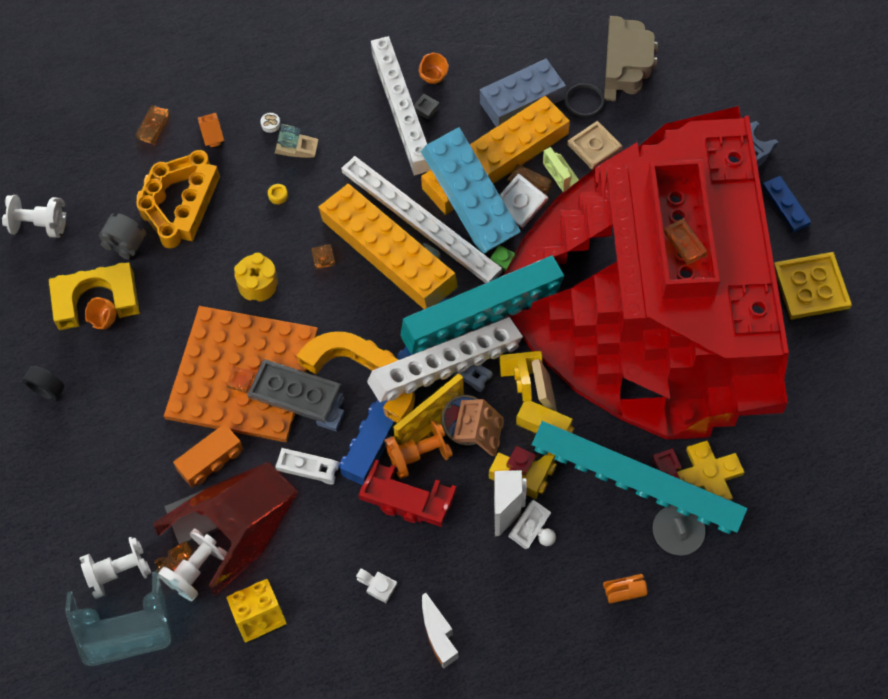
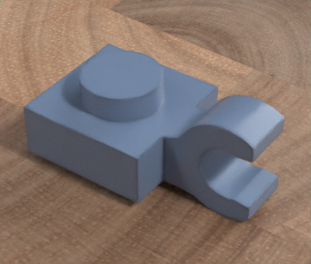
[316,392,344,432]

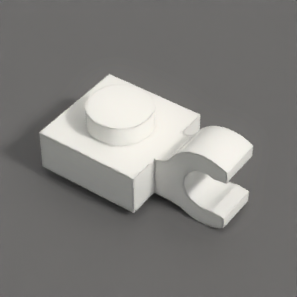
[356,569,397,603]

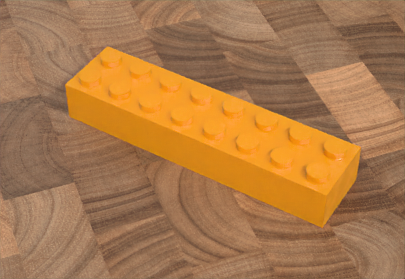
[421,96,570,215]
[318,184,458,309]

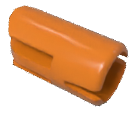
[603,574,648,604]

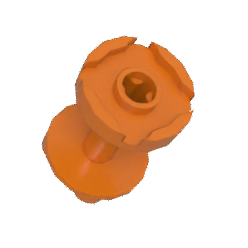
[384,420,453,479]

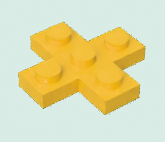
[677,441,744,501]

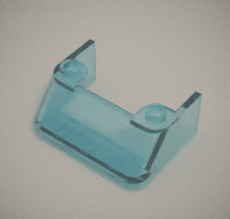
[65,571,171,666]

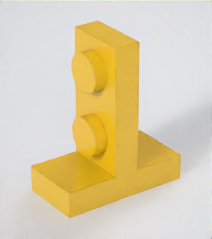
[499,351,542,401]

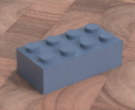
[480,59,566,127]

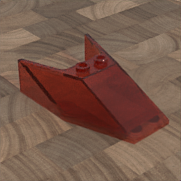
[152,462,298,596]

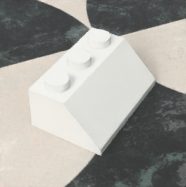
[494,471,526,536]

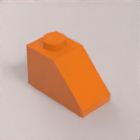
[198,113,224,147]

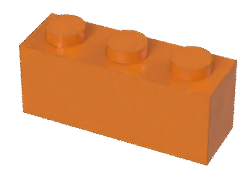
[173,424,243,488]

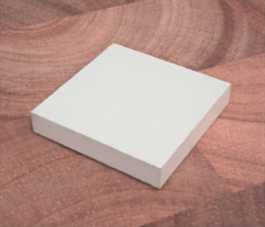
[500,173,549,229]

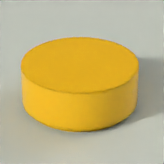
[268,184,288,204]

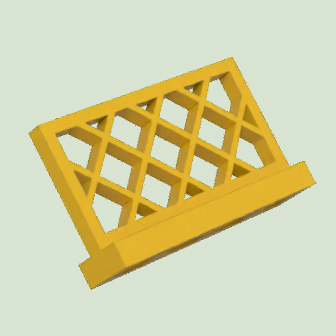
[393,373,464,445]

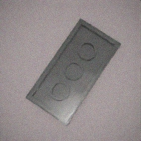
[247,359,342,424]

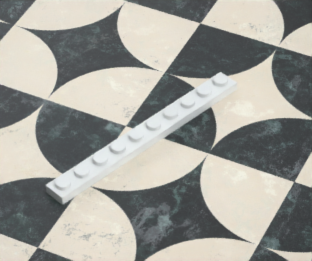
[341,156,502,283]

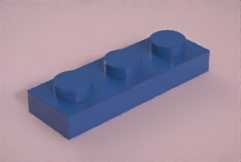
[762,176,811,233]

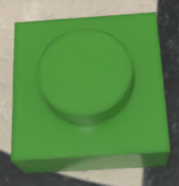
[490,245,517,272]

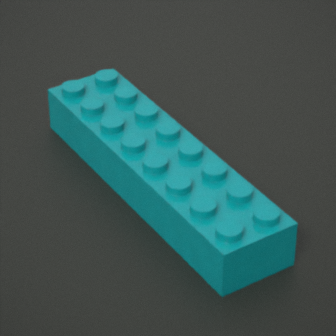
[400,255,564,355]

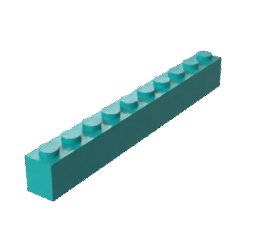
[532,421,747,534]

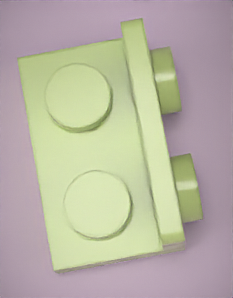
[543,147,579,192]

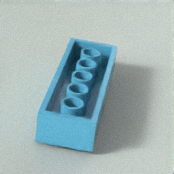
[421,127,521,254]

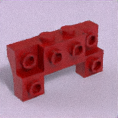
[359,460,457,527]

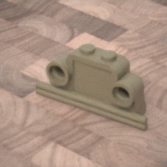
[604,16,658,101]

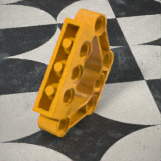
[136,150,220,248]

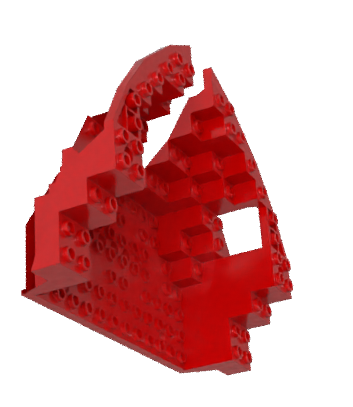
[504,106,789,440]

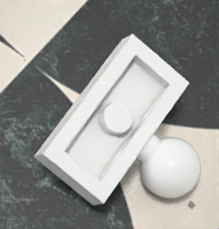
[508,500,556,549]

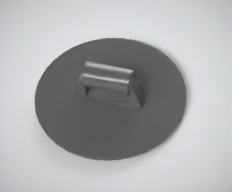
[653,505,705,556]

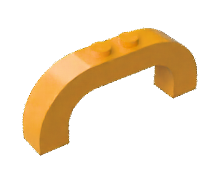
[297,332,415,423]

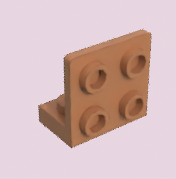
[453,399,504,456]

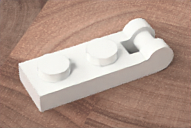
[276,448,340,484]

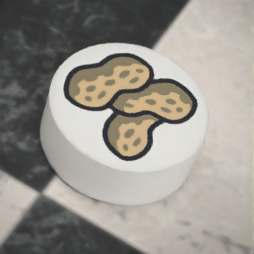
[260,113,280,133]

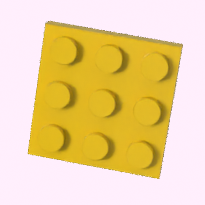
[774,252,852,320]

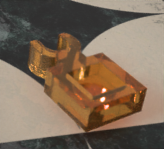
[154,541,193,573]

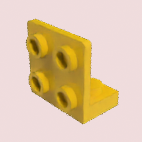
[227,579,287,643]

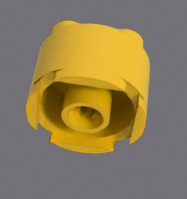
[234,253,278,301]

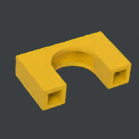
[49,263,140,330]
[489,401,574,499]

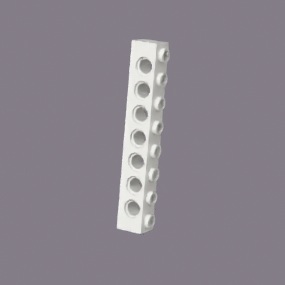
[371,36,431,175]
[367,317,523,403]

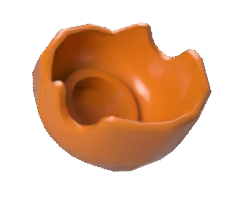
[419,53,449,84]
[85,297,117,330]

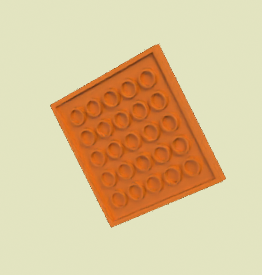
[164,306,318,442]

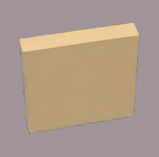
[567,121,623,170]
[532,359,557,412]

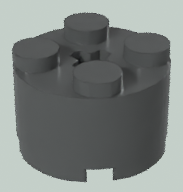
[99,213,146,259]

